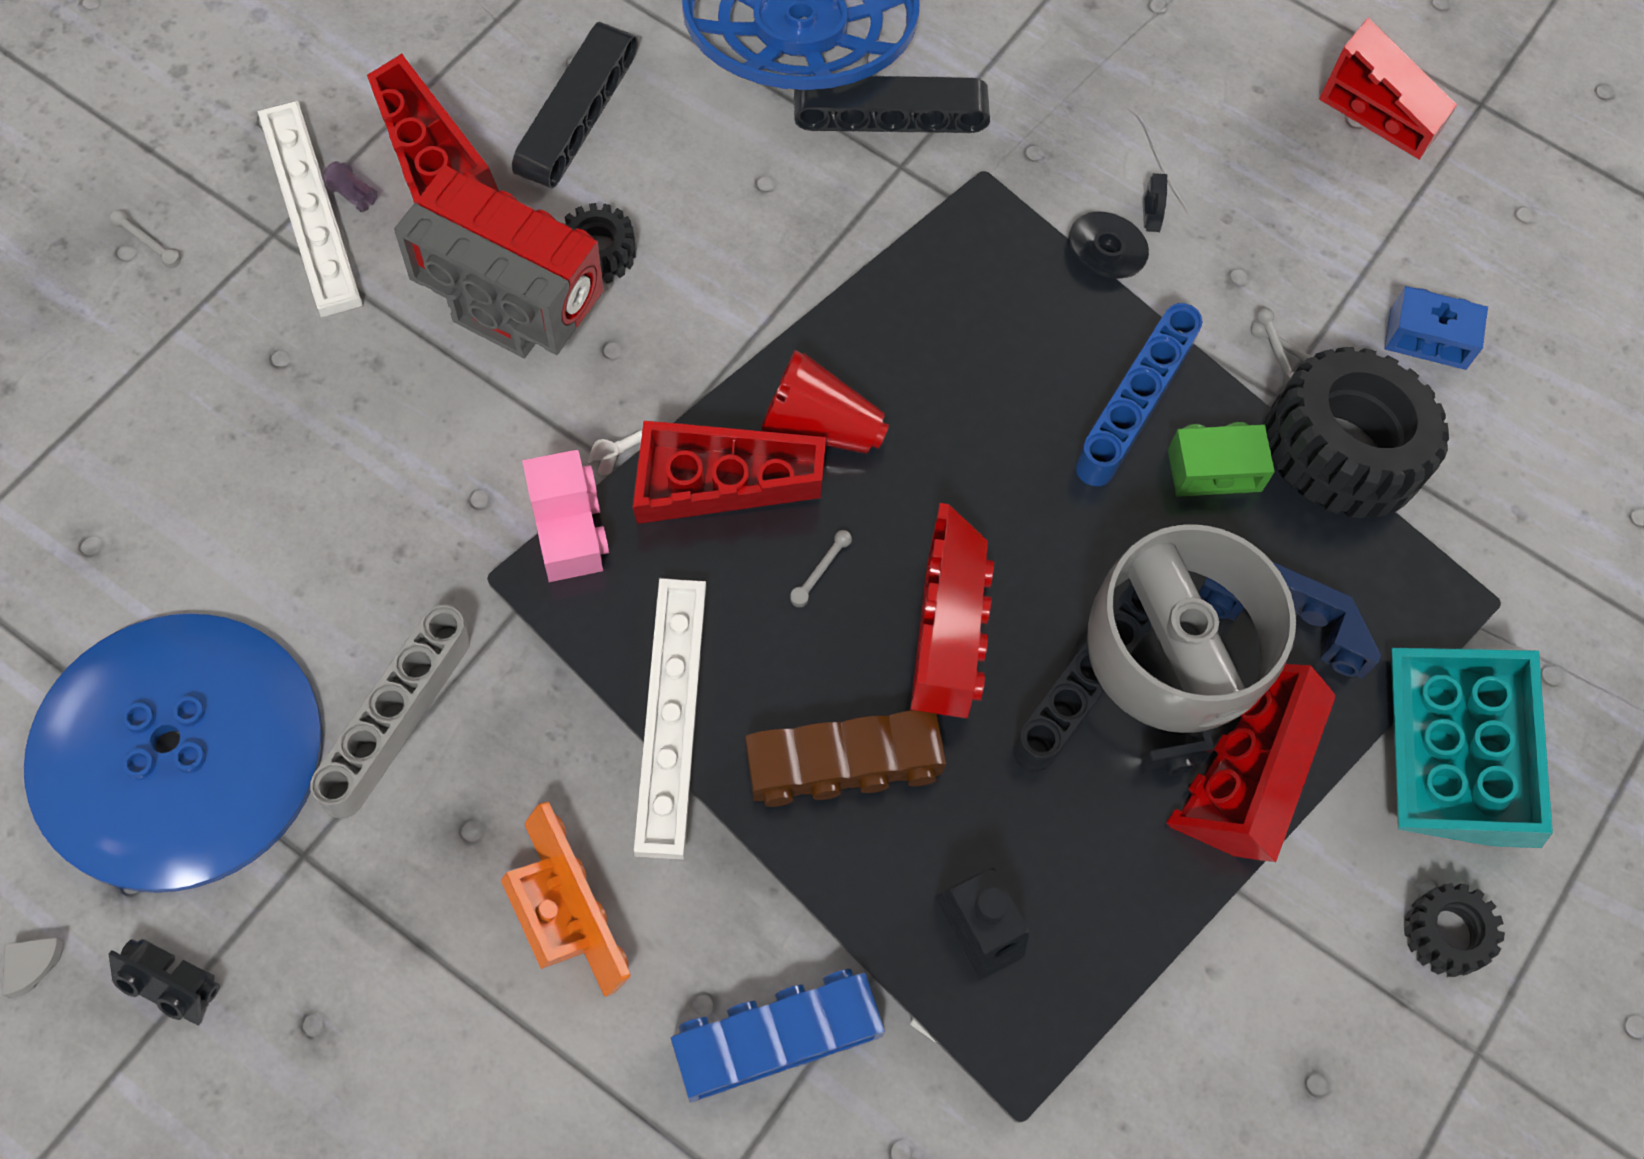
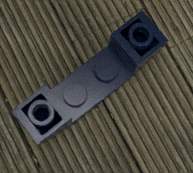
[1198,562,1381,679]

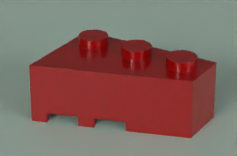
[1319,17,1457,160]

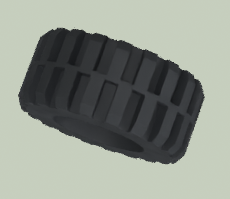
[1265,347,1449,518]

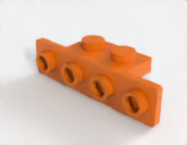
[500,801,630,997]

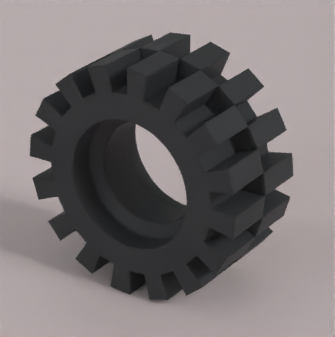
[562,203,636,283]

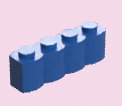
[671,969,885,1103]

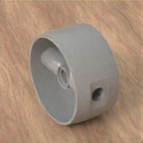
[1087,525,1296,733]

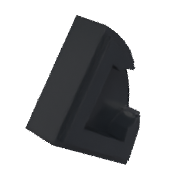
[1142,173,1167,232]

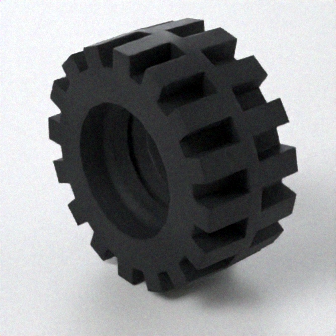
[1404,883,1505,977]

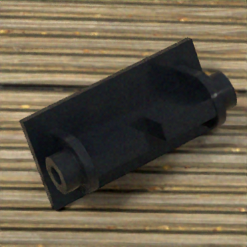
[109,939,220,1026]

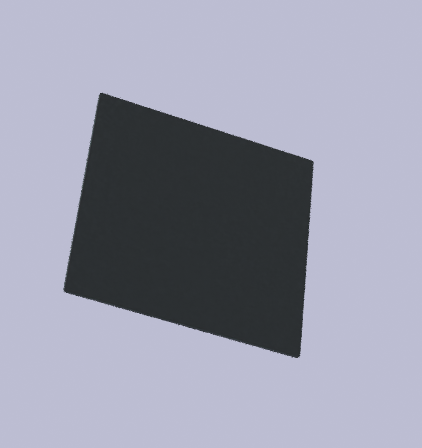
[487,171,1501,1123]

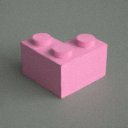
[522,450,609,582]

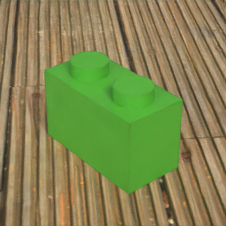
[1168,422,1275,497]

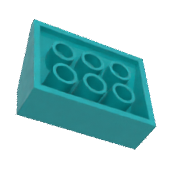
[1391,648,1553,848]

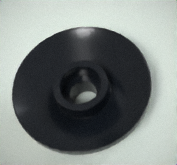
[1068,212,1149,279]

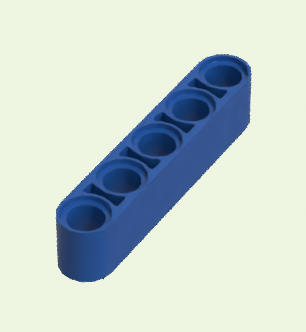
[1076,303,1203,486]

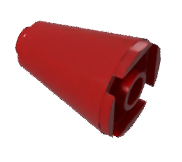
[761,350,889,453]

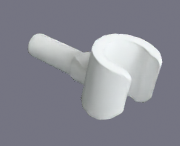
[587,430,642,475]

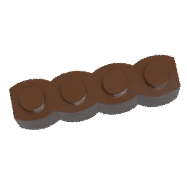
[745,710,946,807]

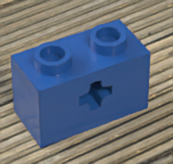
[1384,286,1488,370]

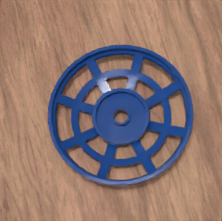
[682,0,919,90]

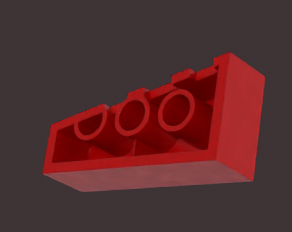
[633,420,826,524]

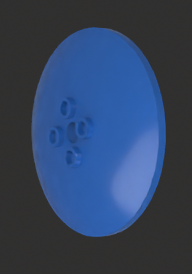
[24,614,323,893]

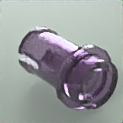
[322,161,378,212]

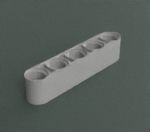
[310,605,470,819]

